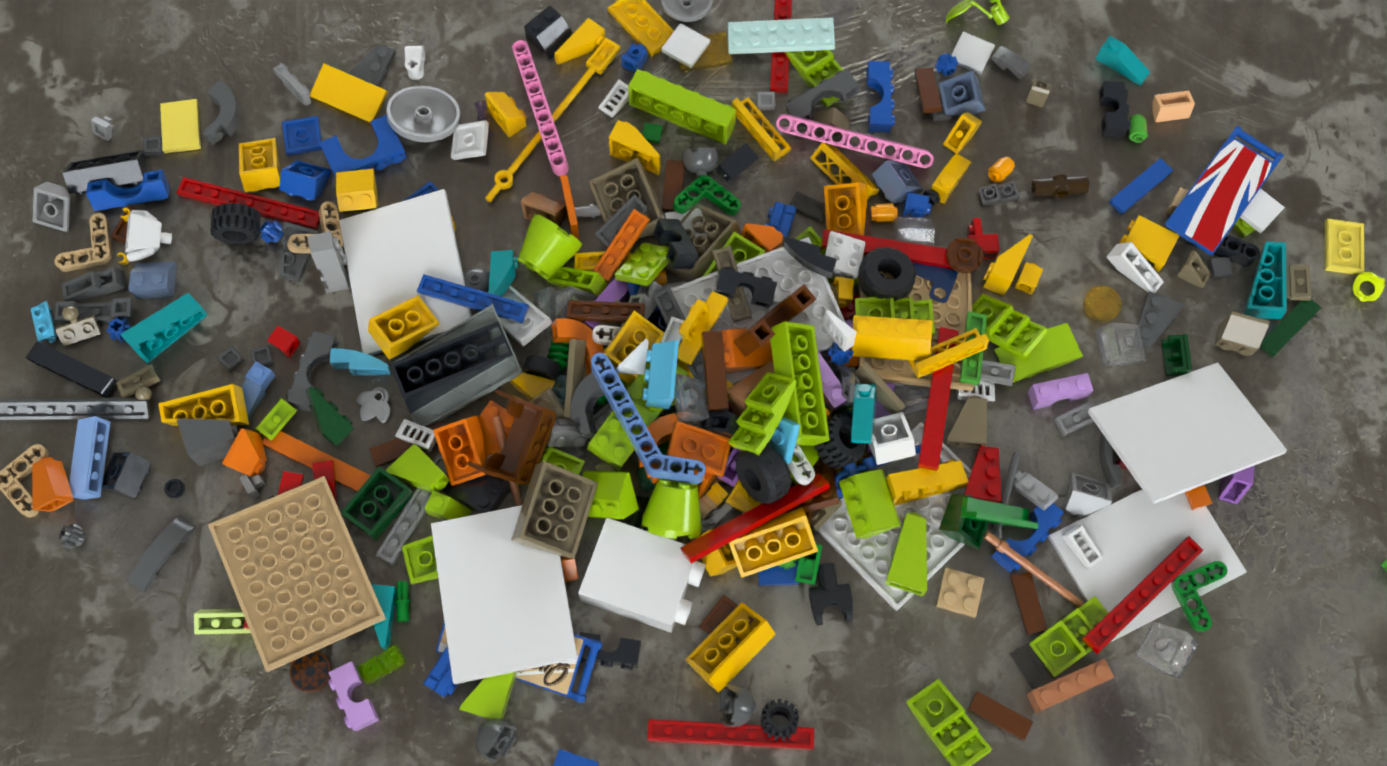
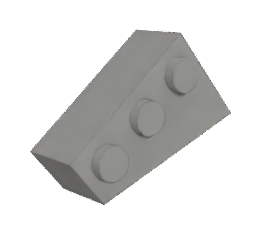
[308,231,349,293]

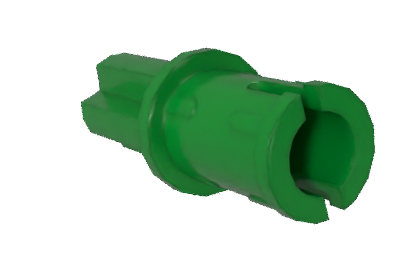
[395,581,411,622]

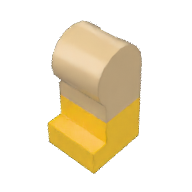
[699,482,729,520]

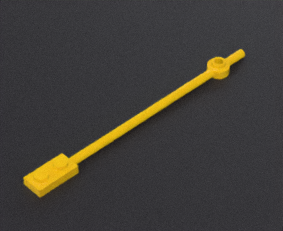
[485,38,621,202]

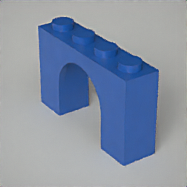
[319,115,407,178]

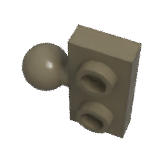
[55,306,102,346]
[116,364,160,400]

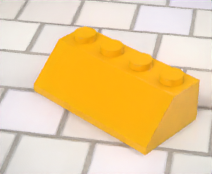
[851,315,933,361]
[729,507,818,578]
[685,602,776,693]

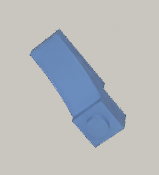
[242,361,276,419]

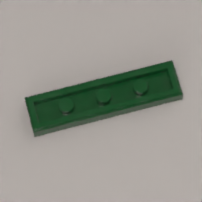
[1260,299,1321,357]

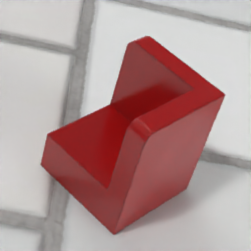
[267,326,301,358]

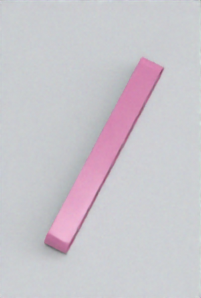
[512,40,569,176]
[776,114,934,168]

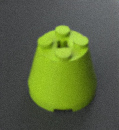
[517,214,582,280]
[641,478,702,539]

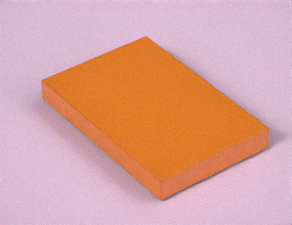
[560,175,579,240]
[666,421,731,477]

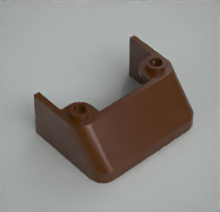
[467,389,556,485]

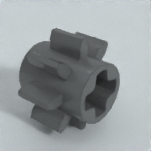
[59,523,86,549]

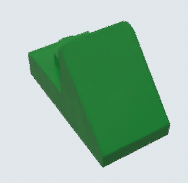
[795,544,822,585]

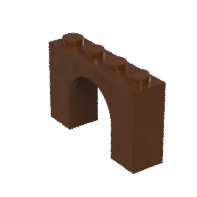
[733,284,816,357]

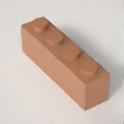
[1026,658,1114,714]

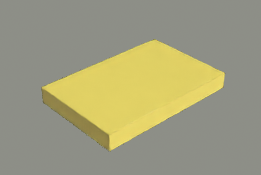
[160,99,201,154]
[1325,219,1364,275]

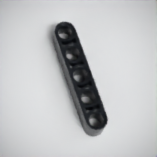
[1167,228,1260,267]
[25,341,117,398]

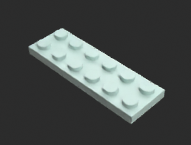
[728,18,835,54]

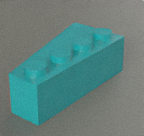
[1243,241,1287,320]
[120,293,208,364]

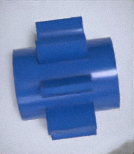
[935,53,958,76]
[260,220,283,243]
[106,317,131,342]
[828,342,853,365]

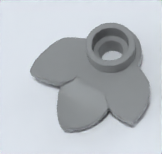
[356,387,391,423]

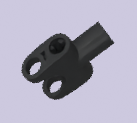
[809,563,853,626]

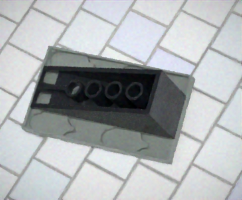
[389,304,522,427]

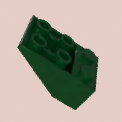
[306,387,354,446]

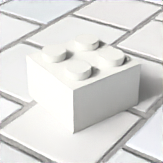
[869,412,916,465]

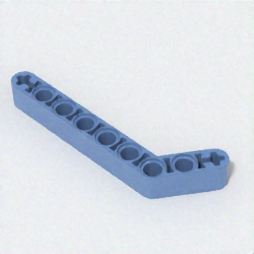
[591,353,706,484]

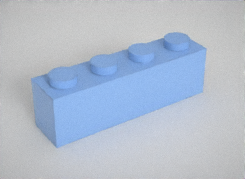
[69,416,111,500]

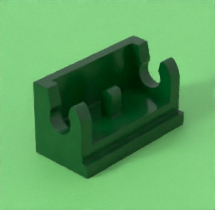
[1161,334,1192,376]

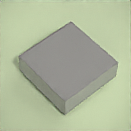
[757,92,775,111]

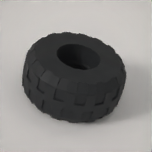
[858,247,916,301]
[735,444,791,504]

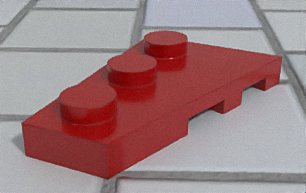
[963,446,1002,503]

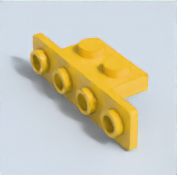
[677,291,729,365]

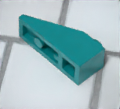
[1096,36,1150,86]
[488,250,519,297]
[851,384,877,444]
[371,584,397,651]

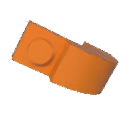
[552,318,604,376]
[638,413,678,484]

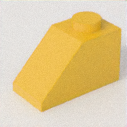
[943,112,982,154]

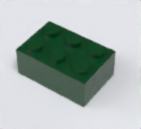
[341,466,413,541]

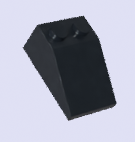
[441,474,511,514]

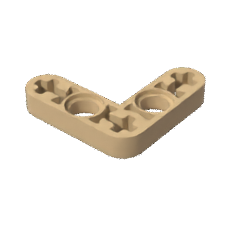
[287,201,343,253]
[54,213,113,272]
[0,444,49,517]

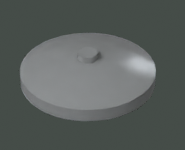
[387,86,460,142]

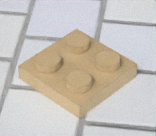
[936,567,985,618]

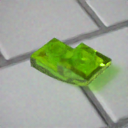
[357,645,407,685]

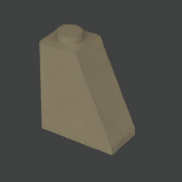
[944,396,987,449]

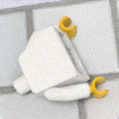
[117,208,172,265]

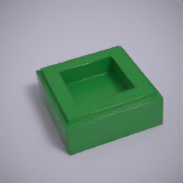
[642,123,662,144]

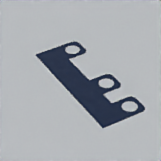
[865,255,958,303]

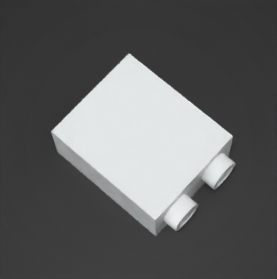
[578,518,706,633]

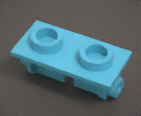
[31,301,58,342]

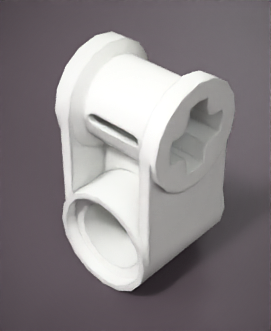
[404,45,425,80]

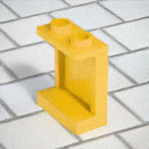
[1119,215,1180,272]

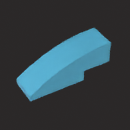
[330,348,391,376]

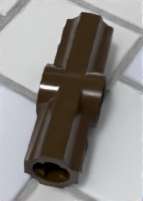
[1031,174,1090,198]

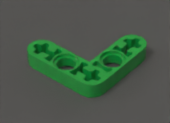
[673,175,741,216]
[1171,561,1228,632]

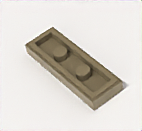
[854,362,906,415]

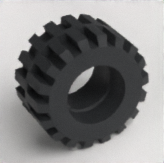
[210,203,260,244]
[814,414,866,469]

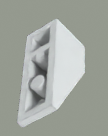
[1107,242,1164,293]

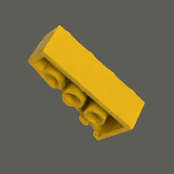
[158,384,249,426]
[886,460,969,506]

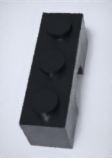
[1099,81,1131,138]
[653,218,698,269]
[714,267,777,308]
[580,632,641,671]

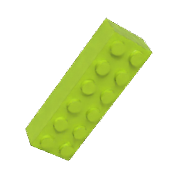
[628,69,736,145]
[770,322,830,446]
[587,362,688,472]

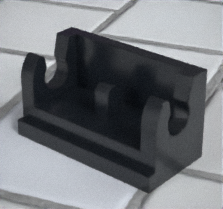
[716,143,759,182]

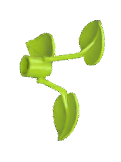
[946,0,1010,25]

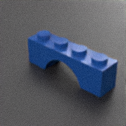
[866,61,895,133]
[86,169,170,211]
[991,503,1064,573]

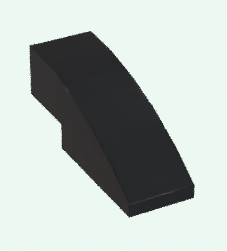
[782,236,837,279]

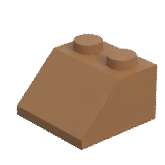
[521,192,566,227]

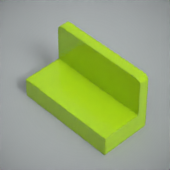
[255,398,297,441]

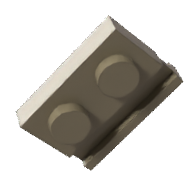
[1286,265,1312,301]

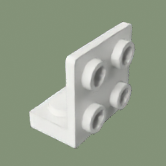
[825,231,865,281]

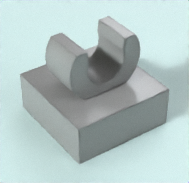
[91,116,114,141]
[239,474,265,499]

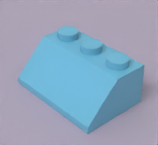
[642,340,679,409]

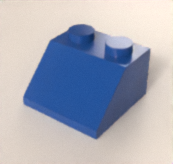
[279,160,331,201]

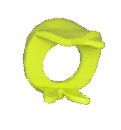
[1352,272,1385,302]

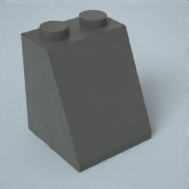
[177,419,239,467]

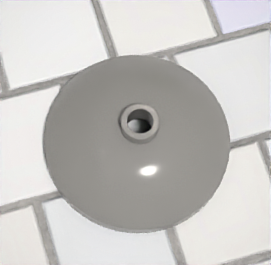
[661,0,713,22]

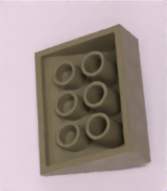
[588,158,665,239]
[658,203,742,282]
[511,461,598,559]

